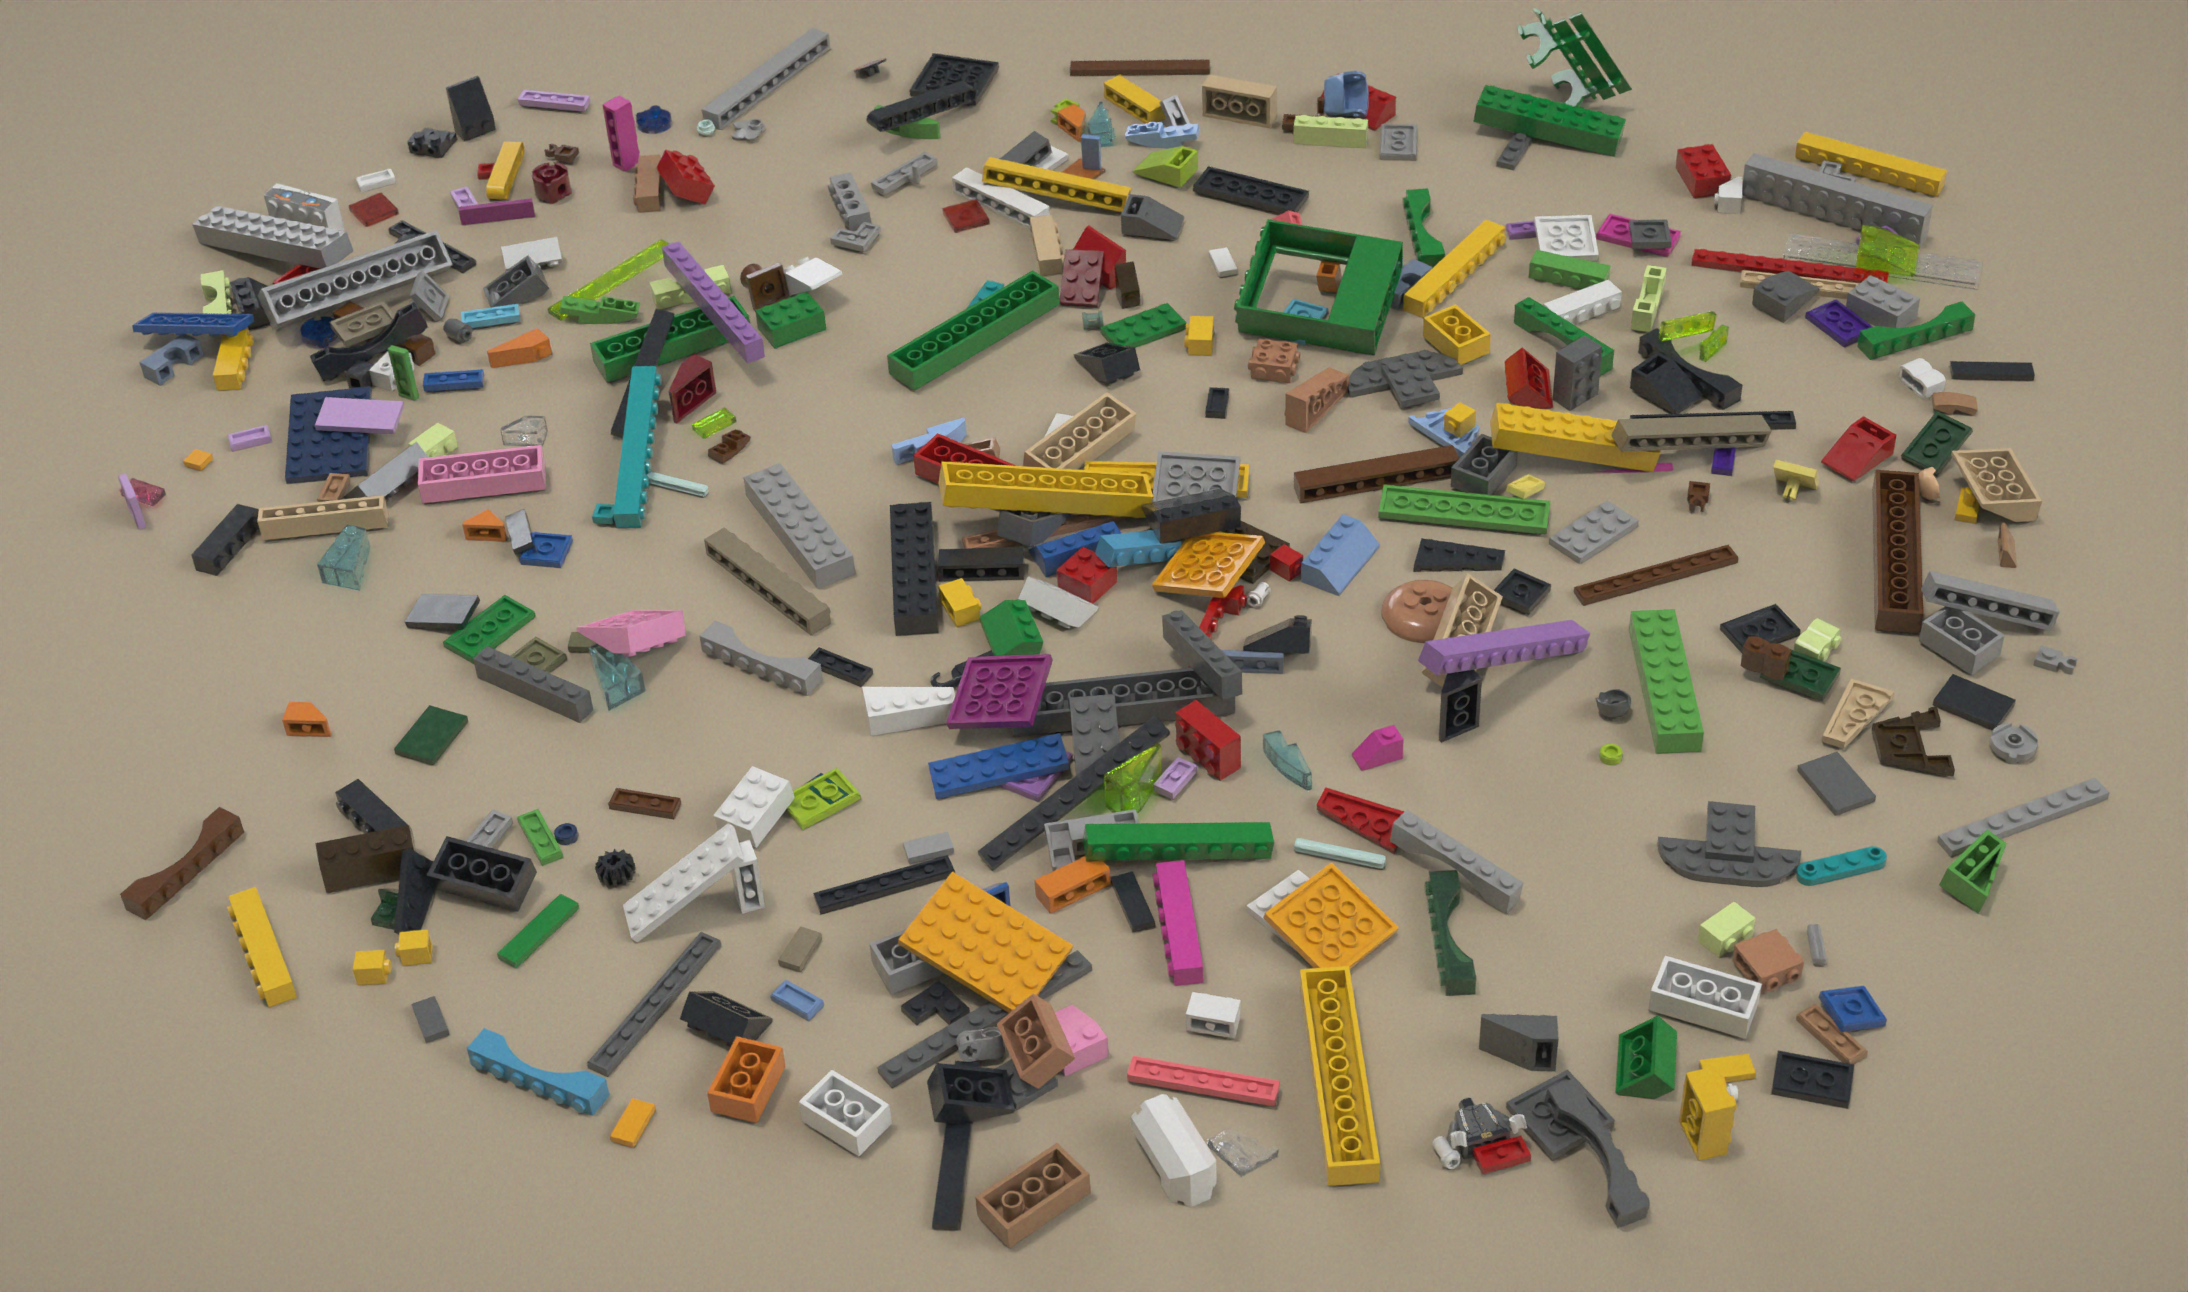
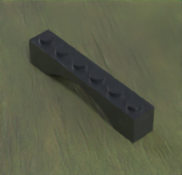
[310,302,428,381]
[1638,328,1743,410]

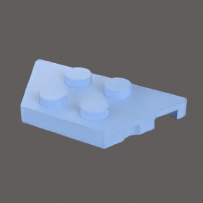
[1408,408,1480,457]

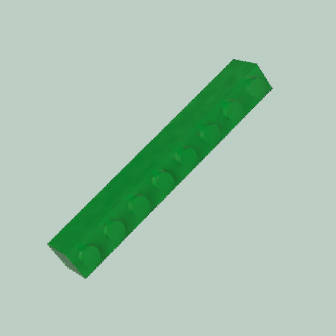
[1083,822,1274,861]

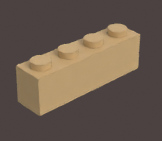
[1030,215,1065,276]

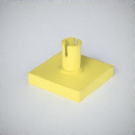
[1773,460,1819,501]

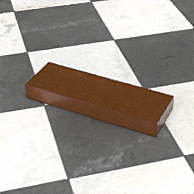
[608,788,681,820]

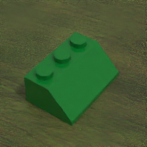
[979,599,1044,656]
[1615,1015,1677,1099]

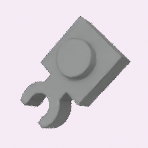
[2033,646,2078,674]

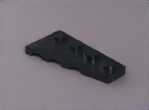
[1413,538,1505,572]

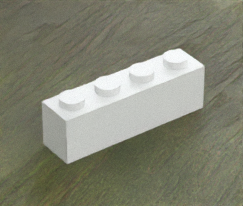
[1543,280,1622,325]

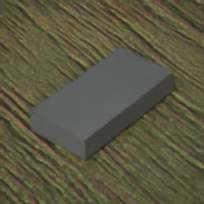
[412,996,449,1043]

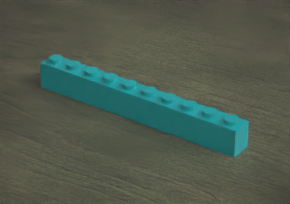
[613,366,662,528]

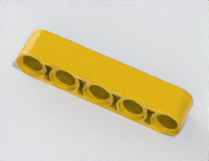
[486,142,525,199]

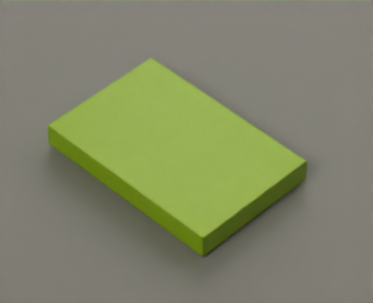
[785,768,861,830]

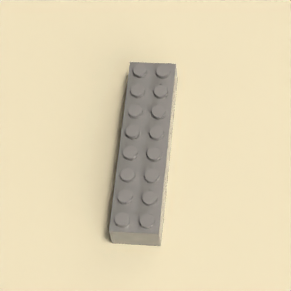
[743,463,855,589]

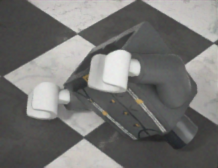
[1447,1098,1527,1160]

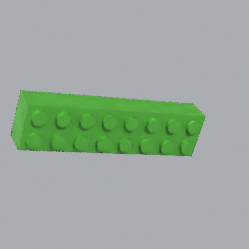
[1629,609,1704,754]

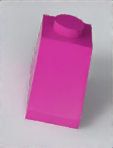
[1352,725,1404,771]

